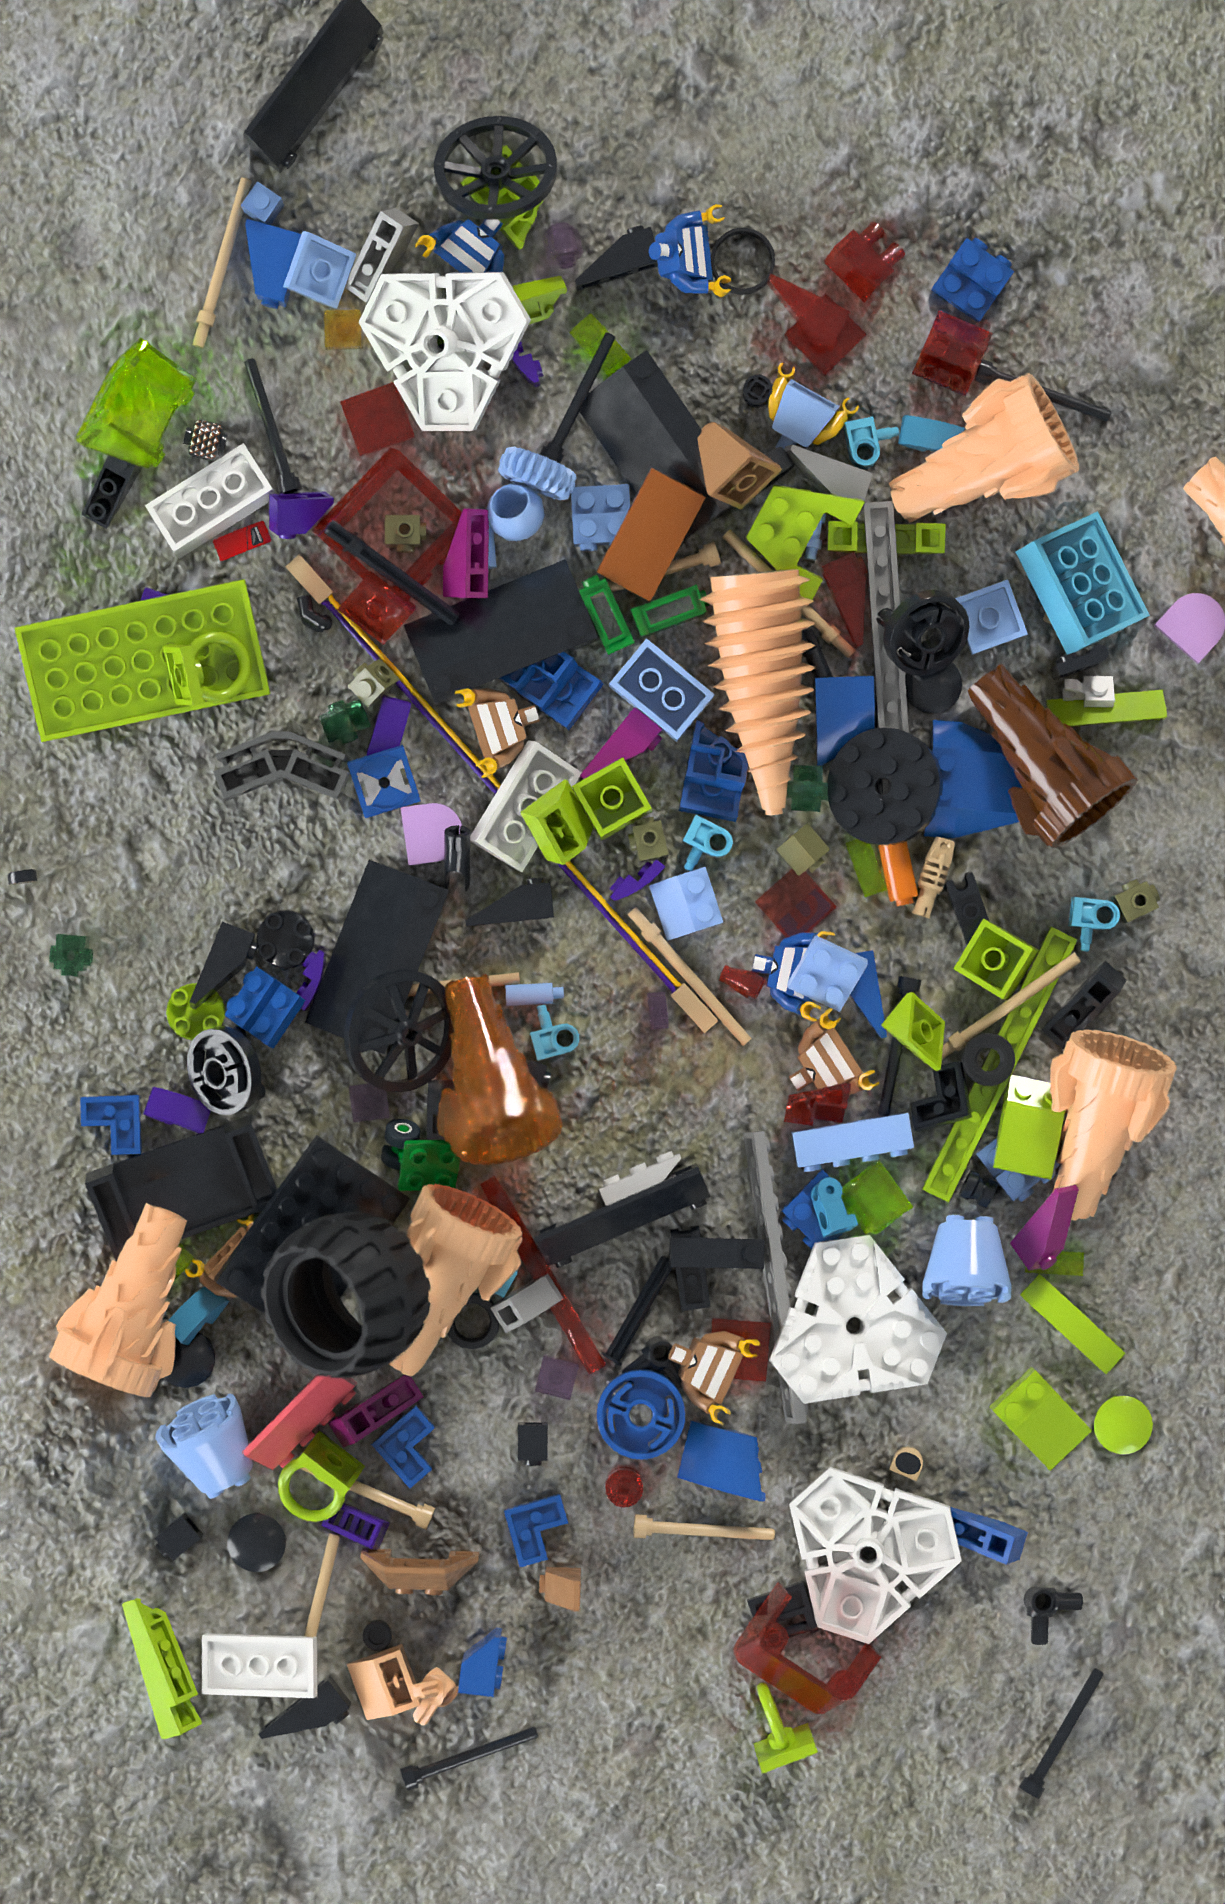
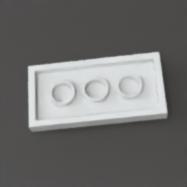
[202,1633,317,1698]

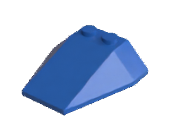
[924,720,1023,839]

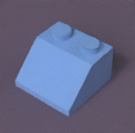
[649,867,723,941]

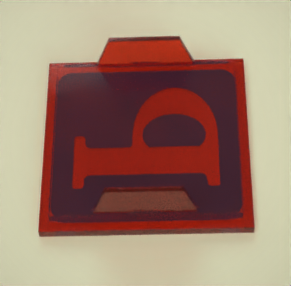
[755,869,837,938]

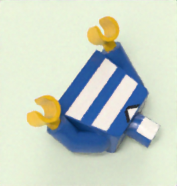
[649,204,731,297]
[415,219,505,273]
[752,931,835,1022]

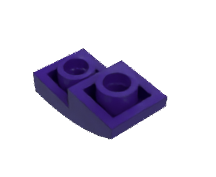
[511,341,544,387]
[366,695,411,756]
[610,859,665,902]
[296,950,326,1011]
[143,1087,211,1133]

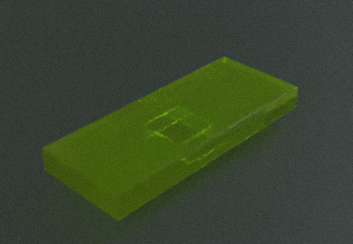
[845,839,887,898]
[1024,1251,1084,1276]

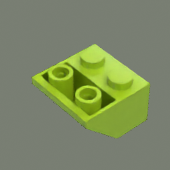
[520,779,593,865]

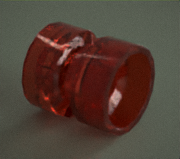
[605,1464,643,1508]

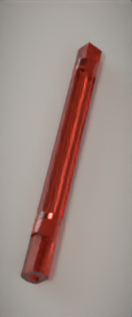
[480,1175,606,1375]

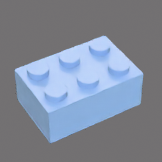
[609,638,715,742]

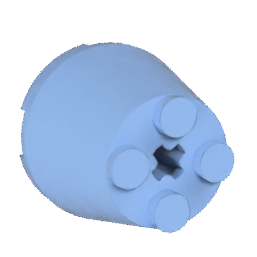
[922,1215,1012,1306]
[155,1393,253,1498]

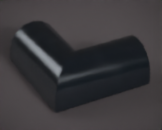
[910,1060,972,1132]

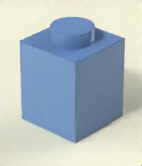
[241,181,284,225]

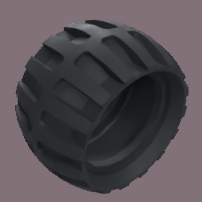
[261,1212,431,1378]

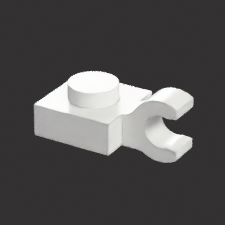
[1062,676,1115,707]

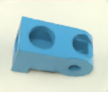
[811,1177,858,1238]

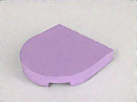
[1154,593,1225,664]
[401,803,462,866]

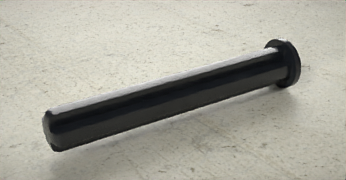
[601,1256,673,1366]

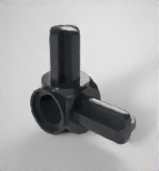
[622,1336,682,1389]
[1023,1586,1083,1645]

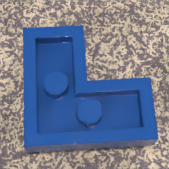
[80,1095,142,1155]
[371,1405,435,1489]
[504,1494,568,1567]

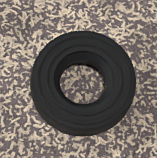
[962,1033,1015,1086]

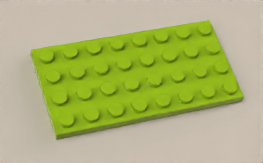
[14,579,271,742]

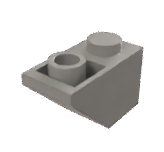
[490,1274,563,1333]

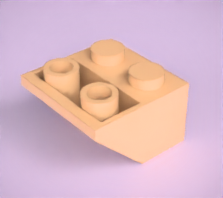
[347,1644,422,1720]

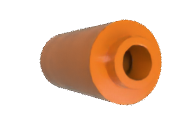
[878,841,918,906]

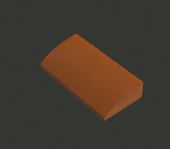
[597,467,706,601]

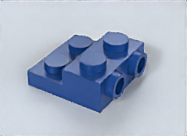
[931,238,1014,323]
[224,966,306,1049]
[781,1169,864,1250]

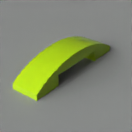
[827,521,946,555]
[1020,1274,1126,1375]

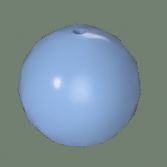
[487,483,545,541]

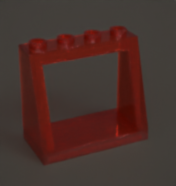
[310,447,462,609]

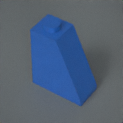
[245,219,302,309]

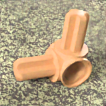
[412,1667,459,1725]

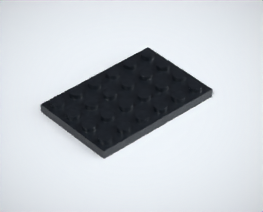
[214,1135,410,1313]

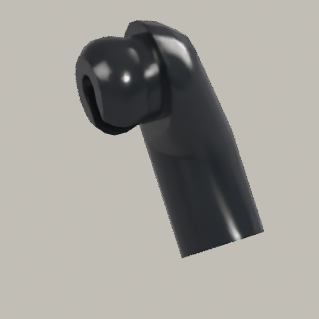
[297,595,332,632]

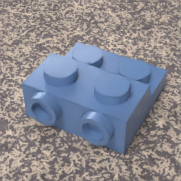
[571,484,630,551]
[975,1136,1059,1202]

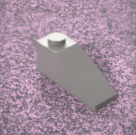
[345,208,419,302]
[784,444,873,500]

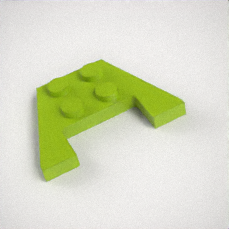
[746,485,865,600]

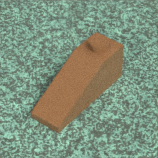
[539,1567,581,1611]

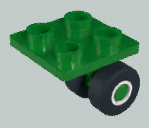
[381,1119,463,1191]

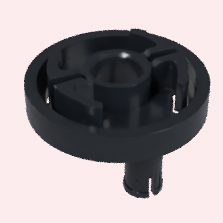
[876,590,970,676]
[187,1026,266,1115]

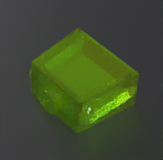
[841,1160,914,1234]

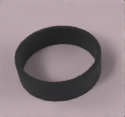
[711,228,775,295]

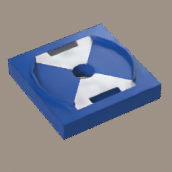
[347,745,421,818]

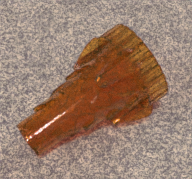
[437,974,563,1165]

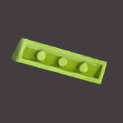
[1046,690,1167,727]

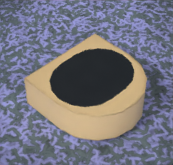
[889,1446,923,1481]

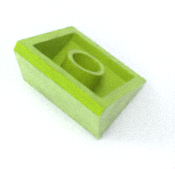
[881,992,945,1071]

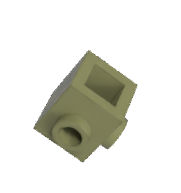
[385,515,427,553]
[348,658,400,708]
[628,817,668,862]
[776,823,830,876]
[1111,879,1160,923]

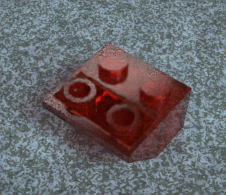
[912,311,993,396]

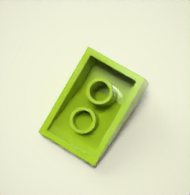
[993,1075,1066,1180]
[989,1367,1092,1471]

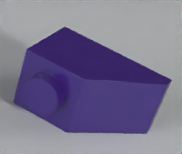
[269,491,334,539]

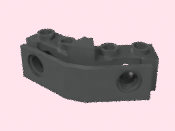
[213,732,351,801]

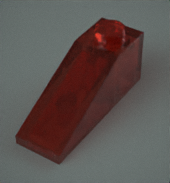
[767,274,850,349]
[820,552,868,649]

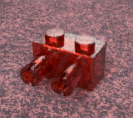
[824,222,905,303]

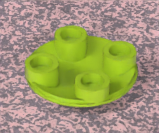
[166,983,225,1040]
[1094,1396,1153,1454]

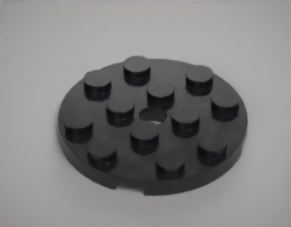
[827,728,943,846]

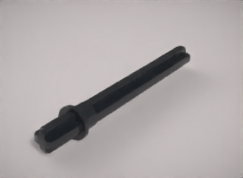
[324,520,460,625]

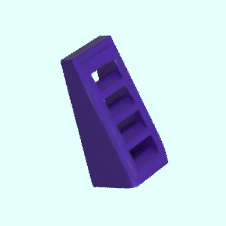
[321,1503,389,1550]

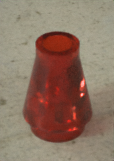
[719,965,765,999]

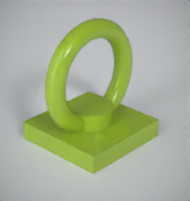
[163,632,251,706]
[278,1431,366,1522]
[753,1682,818,1773]

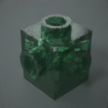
[318,700,371,745]
[786,765,828,812]
[49,934,93,977]

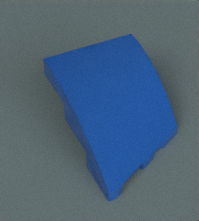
[498,652,604,731]
[815,676,875,766]
[678,720,748,822]
[677,1421,766,1502]

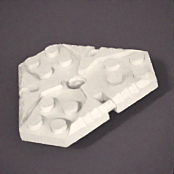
[358,272,531,431]
[769,1235,947,1404]
[789,1467,962,1644]

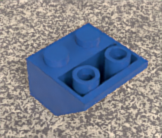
[458,1627,507,1697]

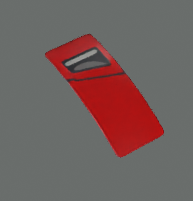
[213,521,272,561]

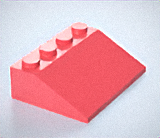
[242,1375,357,1470]

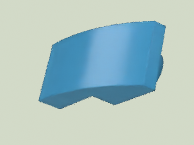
[898,415,965,452]
[168,1286,230,1345]

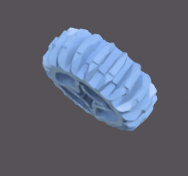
[498,447,577,500]

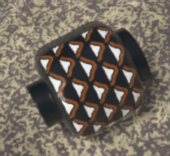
[183,420,228,461]

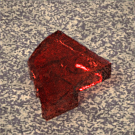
[784,1083,851,1126]

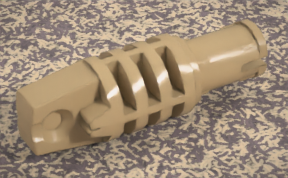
[912,837,955,919]

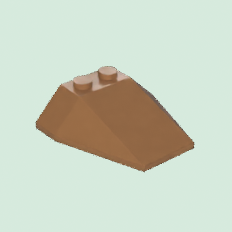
[360,1548,479,1595]

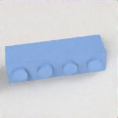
[791,1112,914,1172]

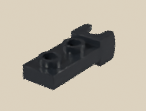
[944,871,990,946]

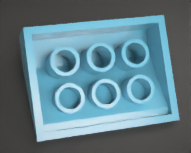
[1016,512,1150,655]

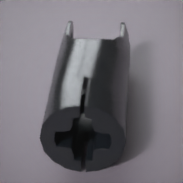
[444,825,470,892]

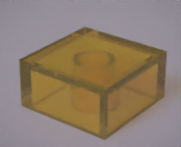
[324,309,363,350]

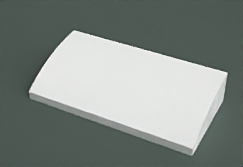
[145,443,276,559]
[470,740,582,872]

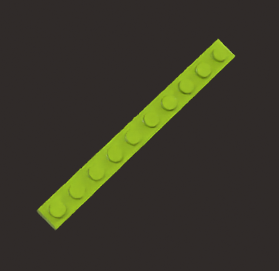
[922,927,1078,1203]

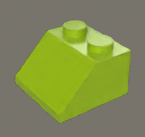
[572,758,652,841]
[953,919,1039,1000]

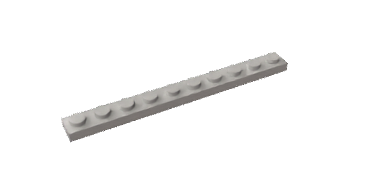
[864,501,909,795]
[743,1131,808,1424]

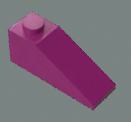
[443,509,489,598]
[580,707,663,780]
[1010,1185,1079,1271]
[328,1374,424,1448]

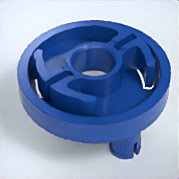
[597,1369,685,1460]

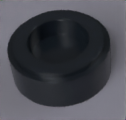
[7,869,38,885]
[362,1620,392,1651]

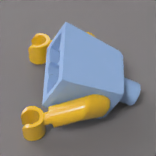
[768,363,859,449]

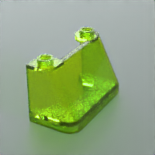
[74,337,197,469]

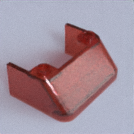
[733,1582,882,1714]

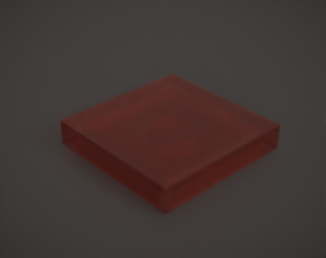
[784,293,867,377]
[340,382,415,457]
[337,571,417,645]
[711,1318,771,1382]

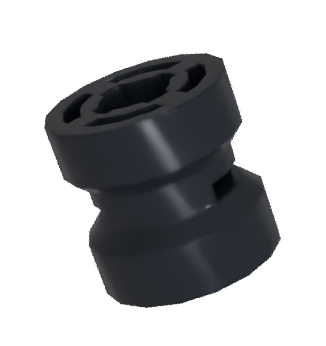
[743,374,772,408]
[959,1170,998,1208]

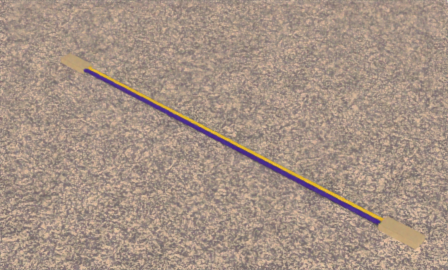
[285,554,718,1033]

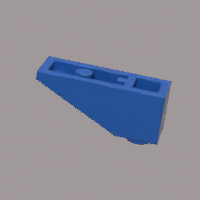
[849,950,887,1038]
[950,1507,1028,1565]

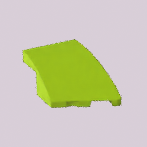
[460,145,543,250]

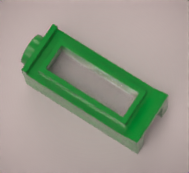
[579,575,635,655]
[631,584,710,639]

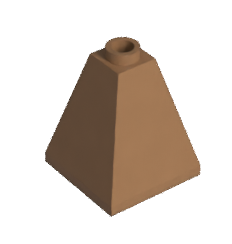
[697,422,782,509]

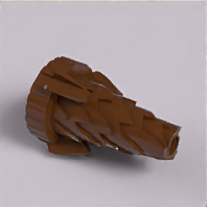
[967,664,1138,848]

